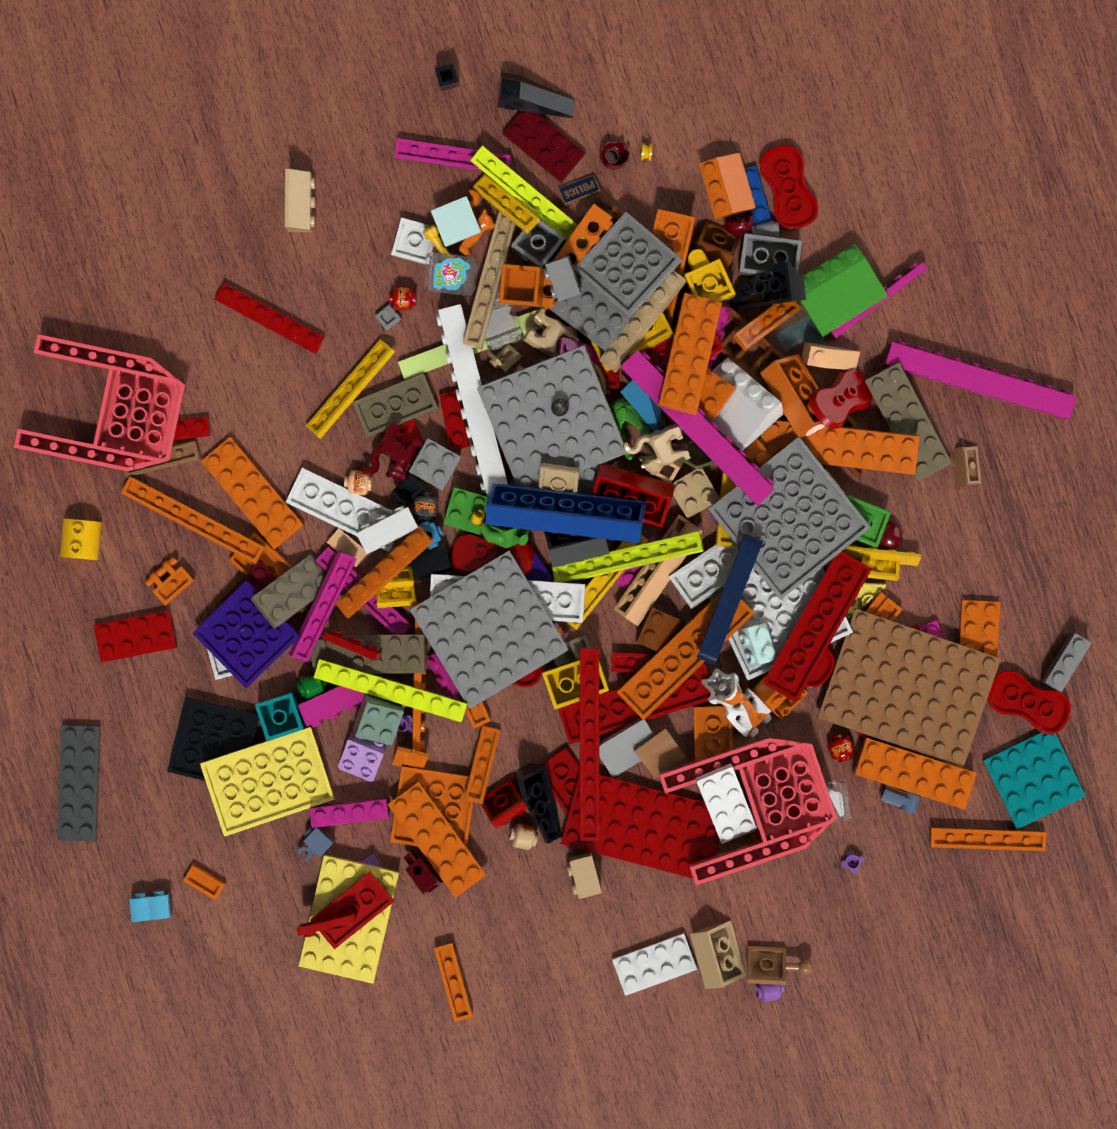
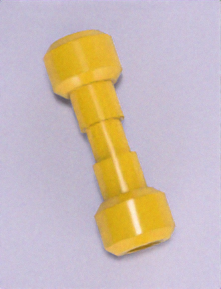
[423,224,455,262]

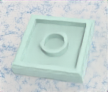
[431,196,481,247]

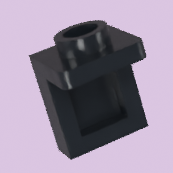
[391,474,425,506]

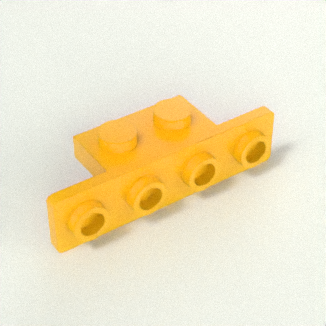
[843,545,921,581]

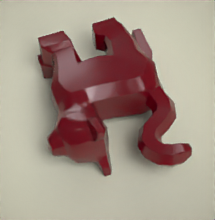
[361,421,424,481]

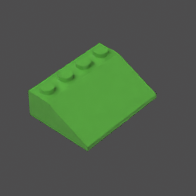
[797,244,888,337]

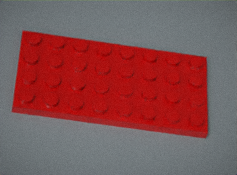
[560,771,720,883]

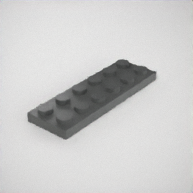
[57,725,101,842]

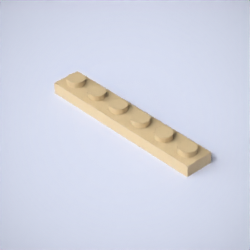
[599,271,687,373]

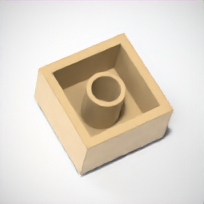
[672,469,720,519]
[566,852,602,899]

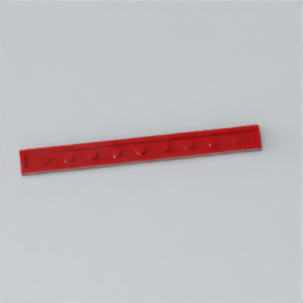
[579,648,599,841]

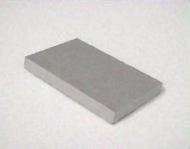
[599,718,654,778]

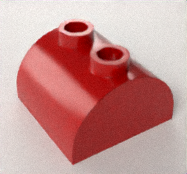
[481,778,528,829]

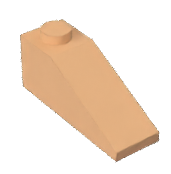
[801,342,860,370]

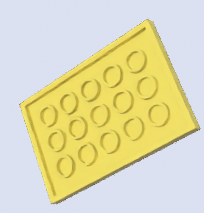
[200,726,335,837]
[299,854,399,984]

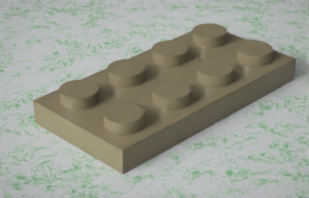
[353,373,438,438]
[251,554,326,629]

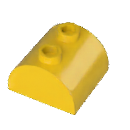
[59,518,102,560]

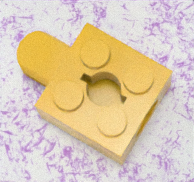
[684,249,736,303]

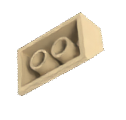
[285,169,316,232]
[690,920,746,989]

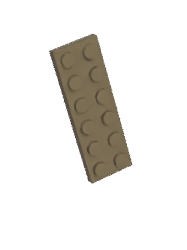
[865,362,952,481]
[312,634,426,674]

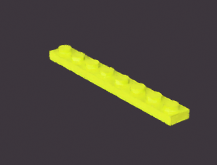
[470,145,594,252]
[552,531,704,583]
[314,659,467,722]

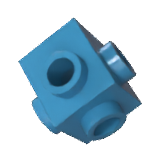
[412,521,443,550]

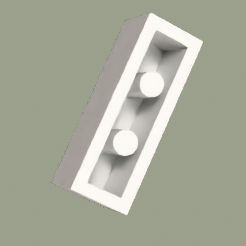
[356,506,419,554]

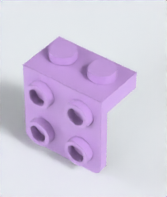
[338,729,388,782]

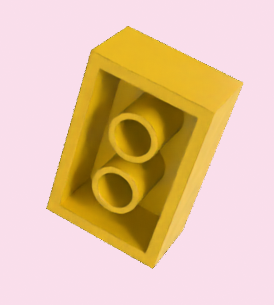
[542,660,609,710]

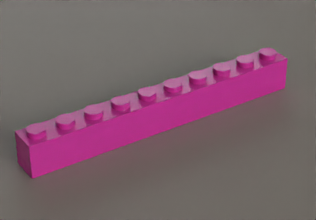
[883,340,1077,420]
[620,350,775,506]

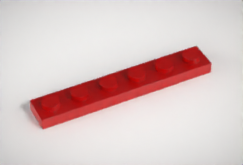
[214,283,325,354]

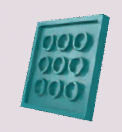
[983,732,1086,829]

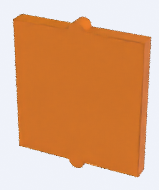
[392,747,429,769]

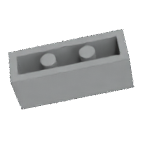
[1041,632,1092,692]

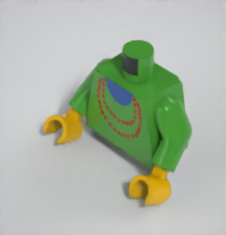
[471,509,529,548]

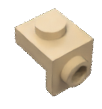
[487,344,522,372]

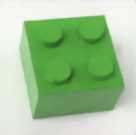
[443,487,489,535]

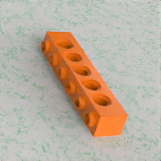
[539,203,613,311]

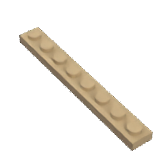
[463,211,516,349]

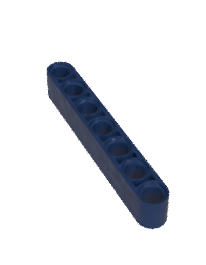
[697,534,763,665]

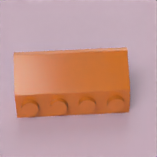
[761,354,825,438]

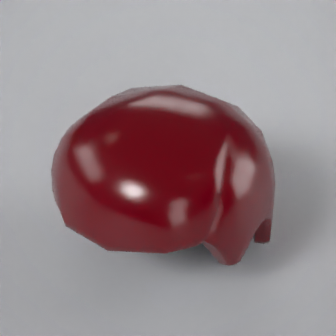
[599,141,630,170]
[724,213,754,236]
[878,521,903,550]

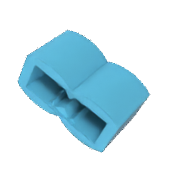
[129,890,172,922]

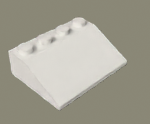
[704,357,783,451]

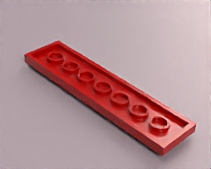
[762,551,872,703]
[558,663,711,745]

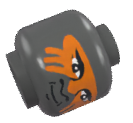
[412,492,438,521]

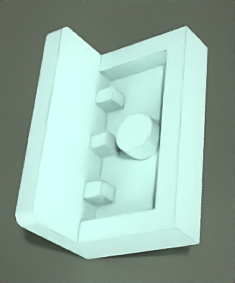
[738,623,777,669]

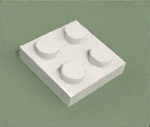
[391,218,434,266]

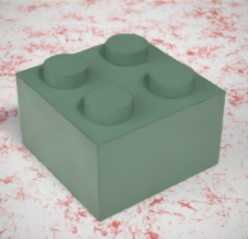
[353,693,404,746]

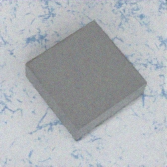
[375,304,402,331]

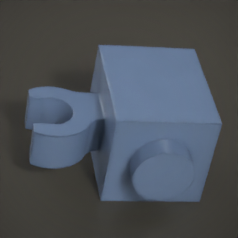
[297,827,335,861]

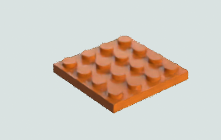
[390,766,474,846]

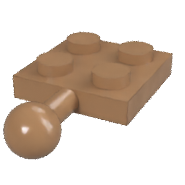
[747,946,813,985]

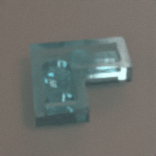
[775,316,828,352]

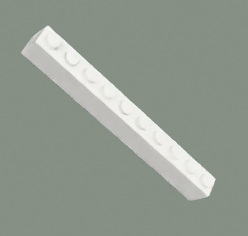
[436,304,508,497]

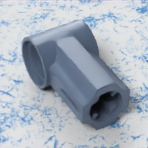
[880,785,921,814]

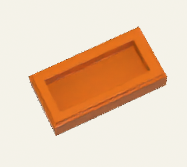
[183,864,226,900]

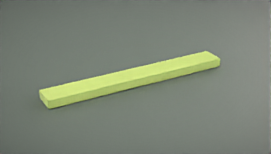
[398,309,541,380]

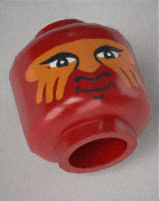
[389,286,417,311]
[827,733,855,763]

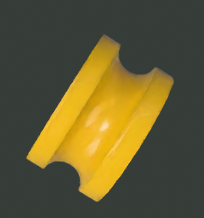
[641,143,652,161]

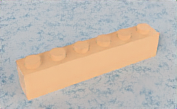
[613,515,703,626]

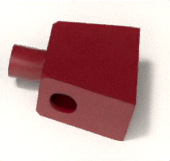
[404,851,443,894]

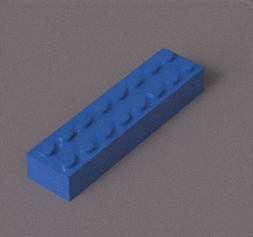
[486,483,646,543]

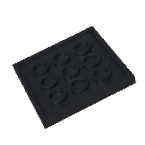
[167,697,259,781]

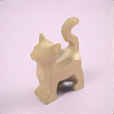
[524,308,579,357]
[623,424,691,475]

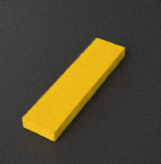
[472,174,540,234]

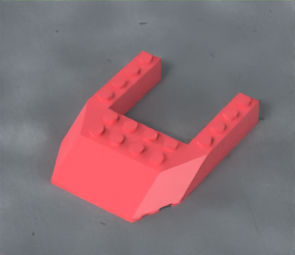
[14,334,185,471]
[658,738,837,885]

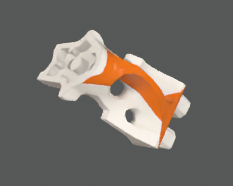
[701,668,772,737]

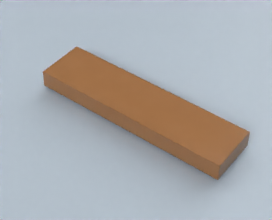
[124,441,200,478]

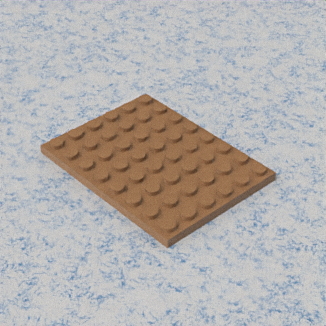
[817,609,1001,768]

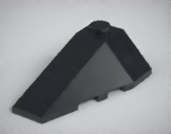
[497,72,575,119]
[730,262,806,311]
[517,763,561,844]

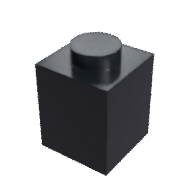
[435,63,459,91]

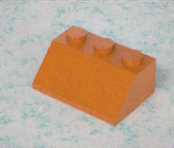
[699,153,756,220]

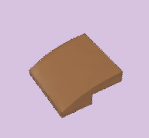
[634,727,686,779]

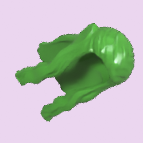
[609,397,653,460]

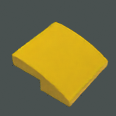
[376,566,416,608]

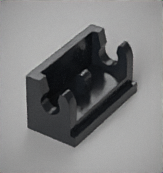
[410,547,453,582]

